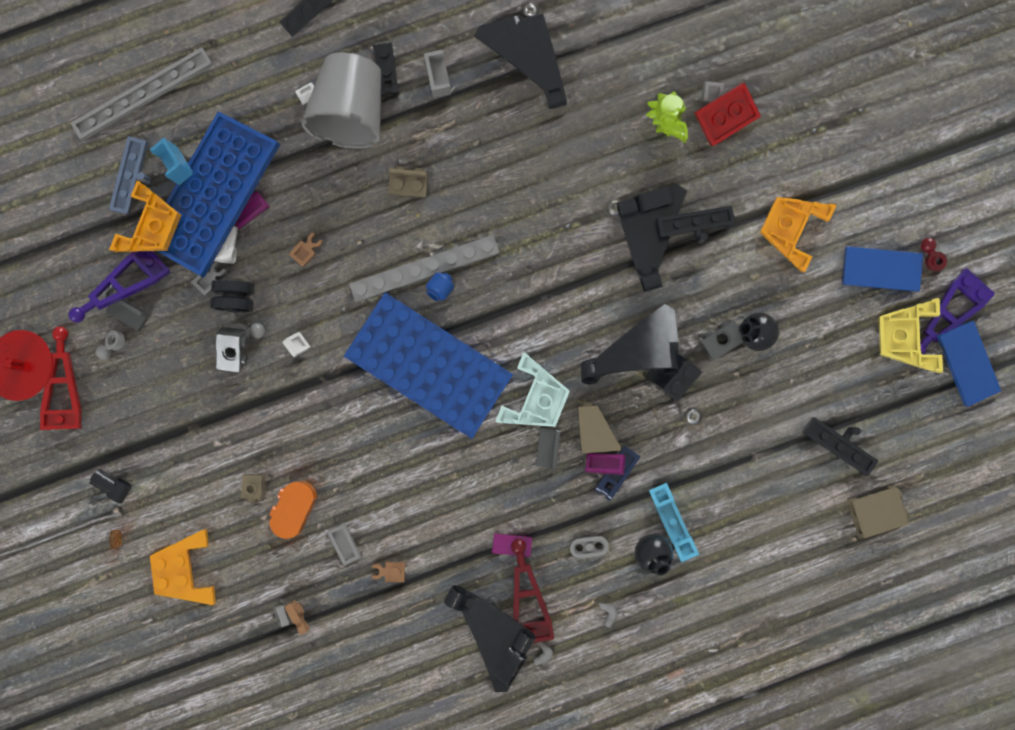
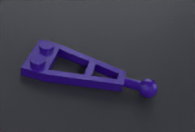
[68,251,170,323]
[920,268,995,355]

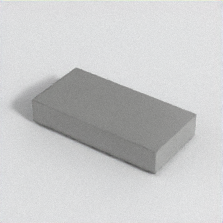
[327,523,362,566]

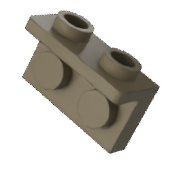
[388,166,428,198]

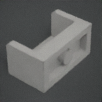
[424,50,452,97]

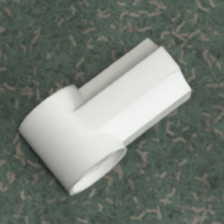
[214,227,238,264]

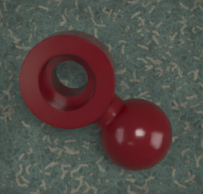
[920,238,947,271]

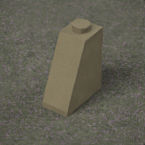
[577,402,621,454]

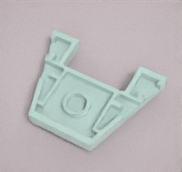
[495,352,570,427]

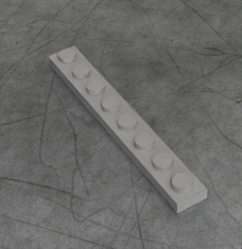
[71,47,214,141]
[349,235,500,303]

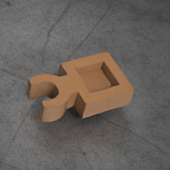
[289,233,323,268]
[372,561,406,582]
[284,600,310,635]

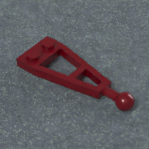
[511,539,555,643]

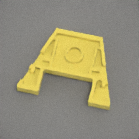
[878,298,943,373]

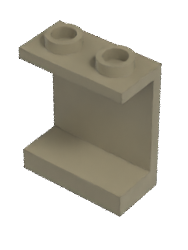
[846,486,909,538]

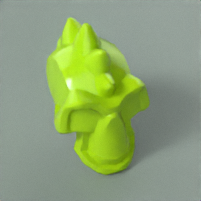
[646,91,688,143]

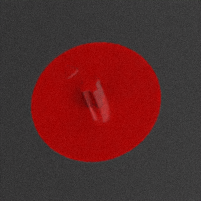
[0,330,52,401]

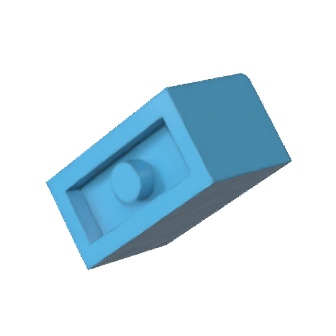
[150,138,194,185]

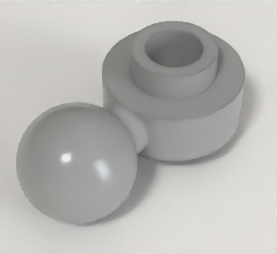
[231,323,265,339]
[95,330,125,360]

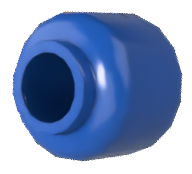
[426,273,454,301]

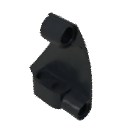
[474,13,567,110]
[616,184,687,292]
[580,304,679,385]
[444,585,536,692]

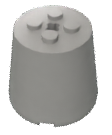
[302,53,381,148]

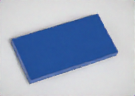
[842,246,923,292]
[937,321,1001,407]

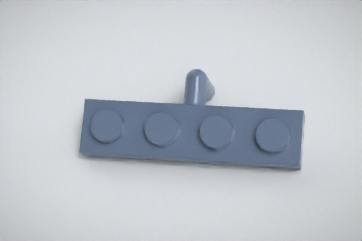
[109,136,151,215]

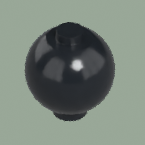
[739,313,779,351]
[634,534,673,576]

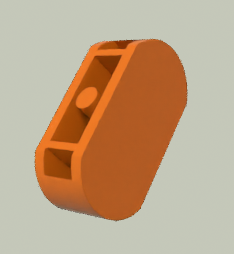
[269,481,317,539]

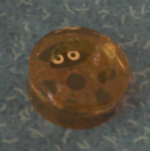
[109,530,122,549]

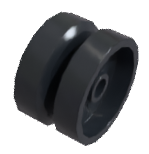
[210,280,255,313]

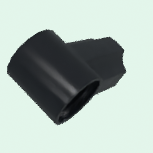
[89,469,132,504]

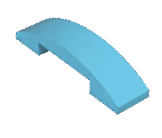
[649,483,699,562]

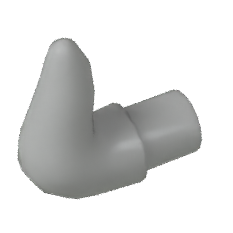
[599,603,618,628]
[533,641,553,666]

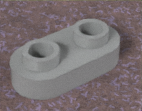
[570,536,609,558]

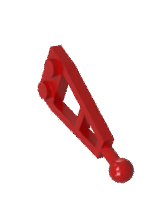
[40,327,82,430]

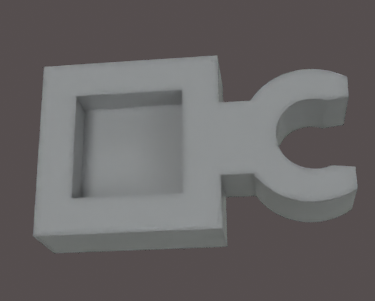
[701,81,734,102]
[191,262,227,296]

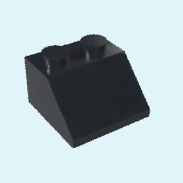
[645,354,702,402]

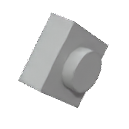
[273,605,290,627]

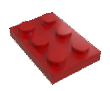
[694,83,761,146]

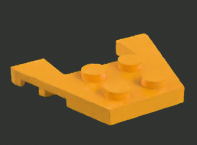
[109,181,181,252]
[760,197,837,273]
[150,529,216,605]

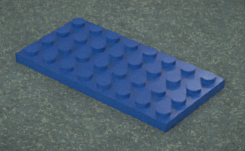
[158,111,280,278]
[344,293,513,439]

